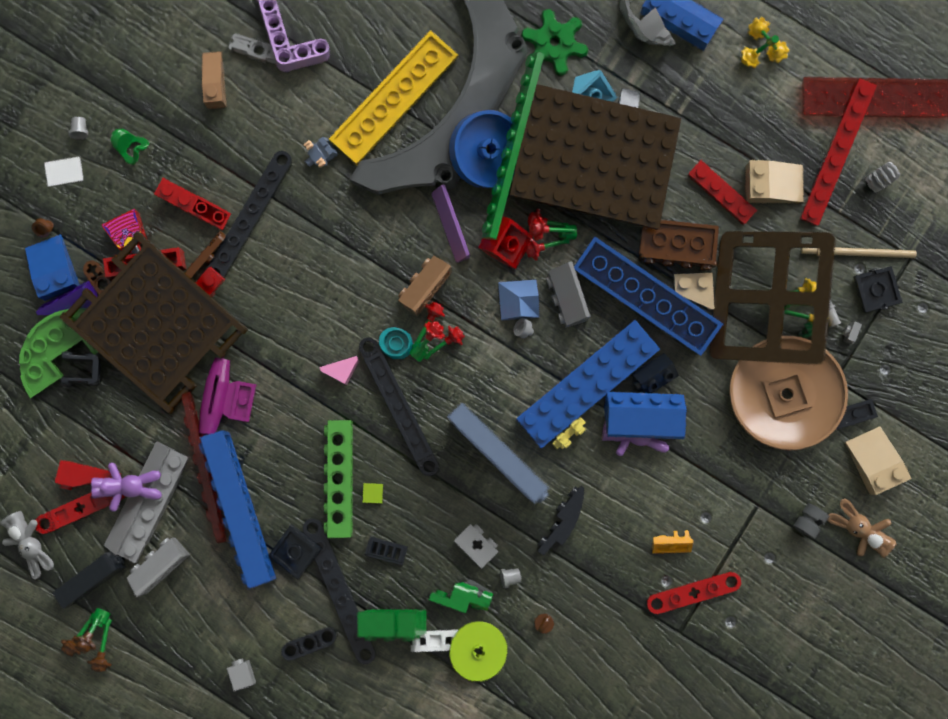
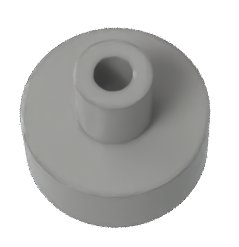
[514,318,534,339]

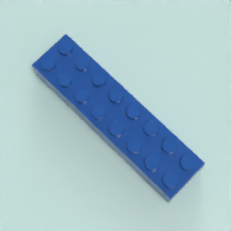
[574,237,723,356]
[516,320,660,449]
[199,430,277,588]

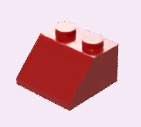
[478,216,533,269]

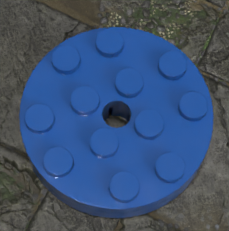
[449,110,514,188]

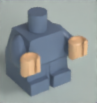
[304,137,339,168]

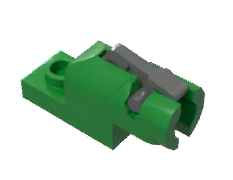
[429,579,493,613]

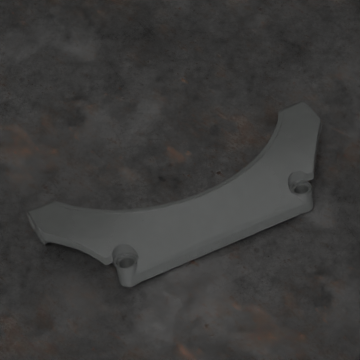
[350,0,528,196]

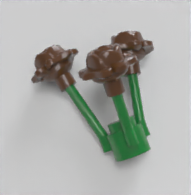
[61,608,112,672]

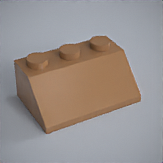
[398,255,452,317]

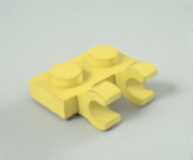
[552,417,586,450]

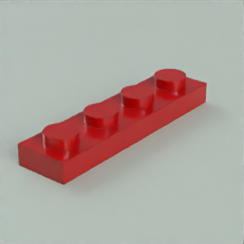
[688,160,757,225]

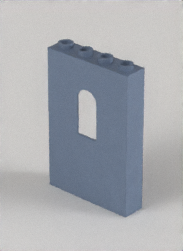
[448,403,549,503]

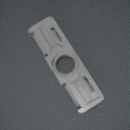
[229,34,288,64]

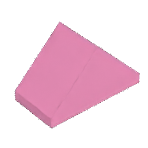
[320,356,359,385]

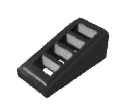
[365,536,408,565]

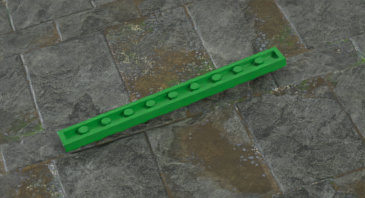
[482,52,544,240]

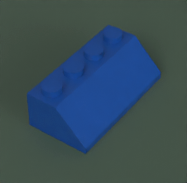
[640,0,723,51]
[604,392,686,439]

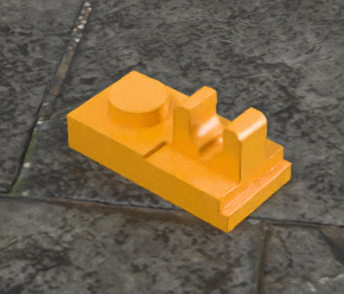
[652,530,693,553]

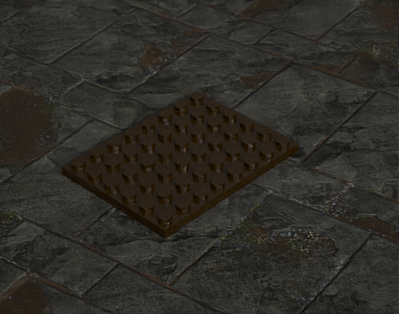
[509,84,681,230]

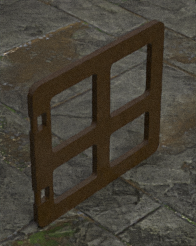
[710,231,836,365]

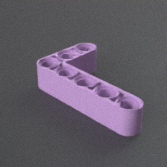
[257,0,329,71]

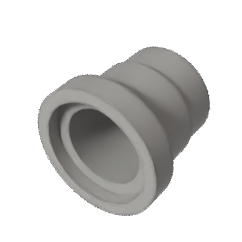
[69,117,88,139]
[500,568,521,589]

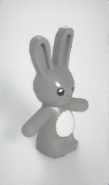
[0,511,54,579]

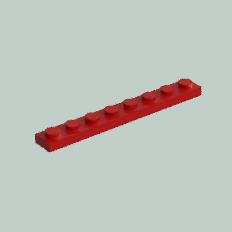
[799,78,877,226]

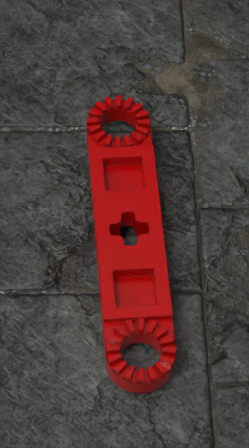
[36,492,126,534]
[646,572,741,614]

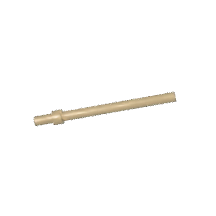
[801,247,916,258]

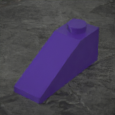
[36,281,99,315]

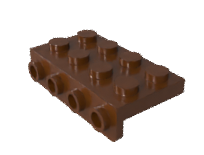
[638,220,719,271]

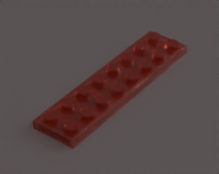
[802,77,948,118]

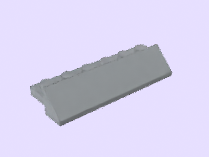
[104,441,189,563]

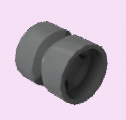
[793,503,830,539]

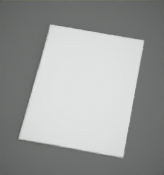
[45,157,83,186]

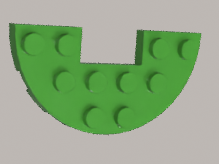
[19,308,98,398]

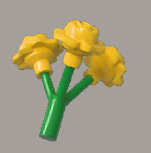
[741,17,790,68]

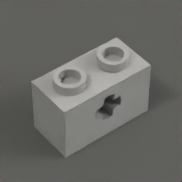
[454,524,498,568]

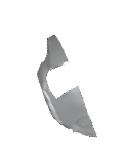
[619,0,675,46]

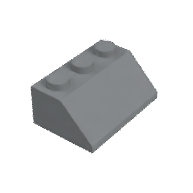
[546,261,590,328]
[127,538,190,597]

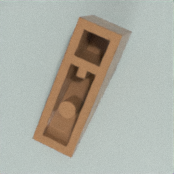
[202,52,227,109]

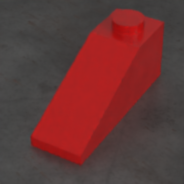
[55,460,122,490]

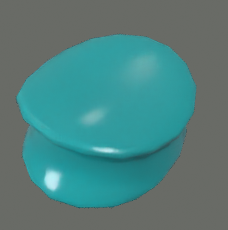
[379,327,413,359]

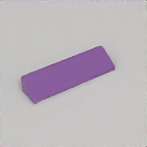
[432,184,470,262]

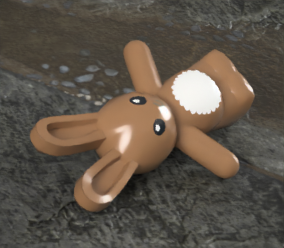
[828,499,896,558]

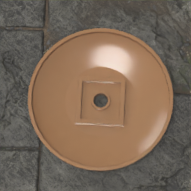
[730,336,848,450]

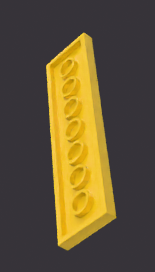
[329,30,458,165]

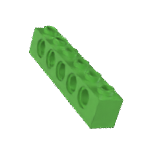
[324,420,353,538]

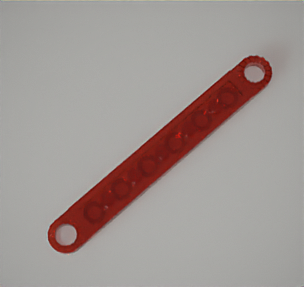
[182,392,226,544]

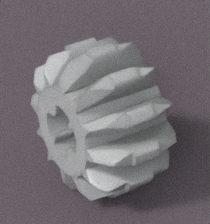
[866,162,900,192]

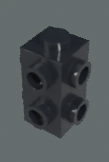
[632,353,679,393]

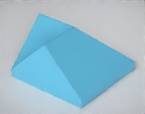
[572,70,617,102]

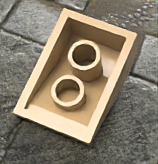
[745,160,803,203]
[845,426,911,495]

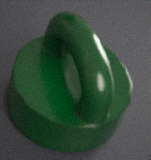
[798,321,813,340]

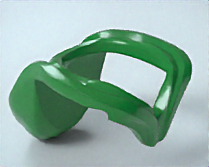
[110,129,150,165]

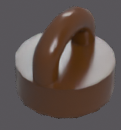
[32,218,54,238]
[534,613,554,634]

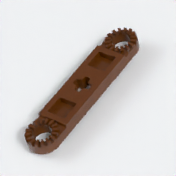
[184,231,226,278]

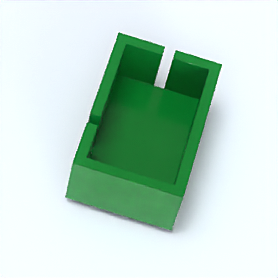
[358,609,426,641]

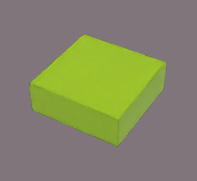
[363,483,383,503]

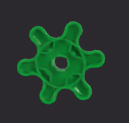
[521,9,588,76]

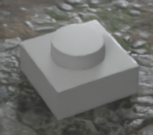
[843,322,862,344]

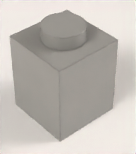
[227,658,256,691]

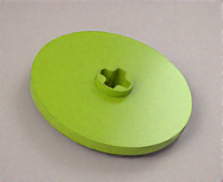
[449,621,507,681]

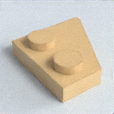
[673,273,714,310]

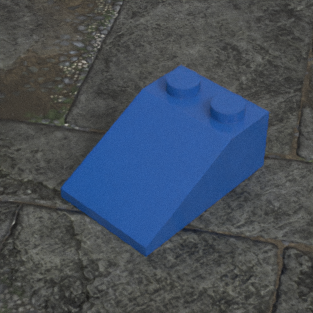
[25,235,80,301]

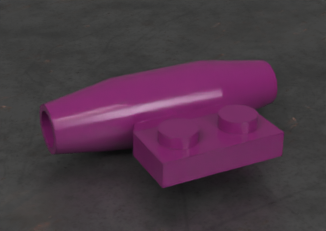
[199,358,257,435]

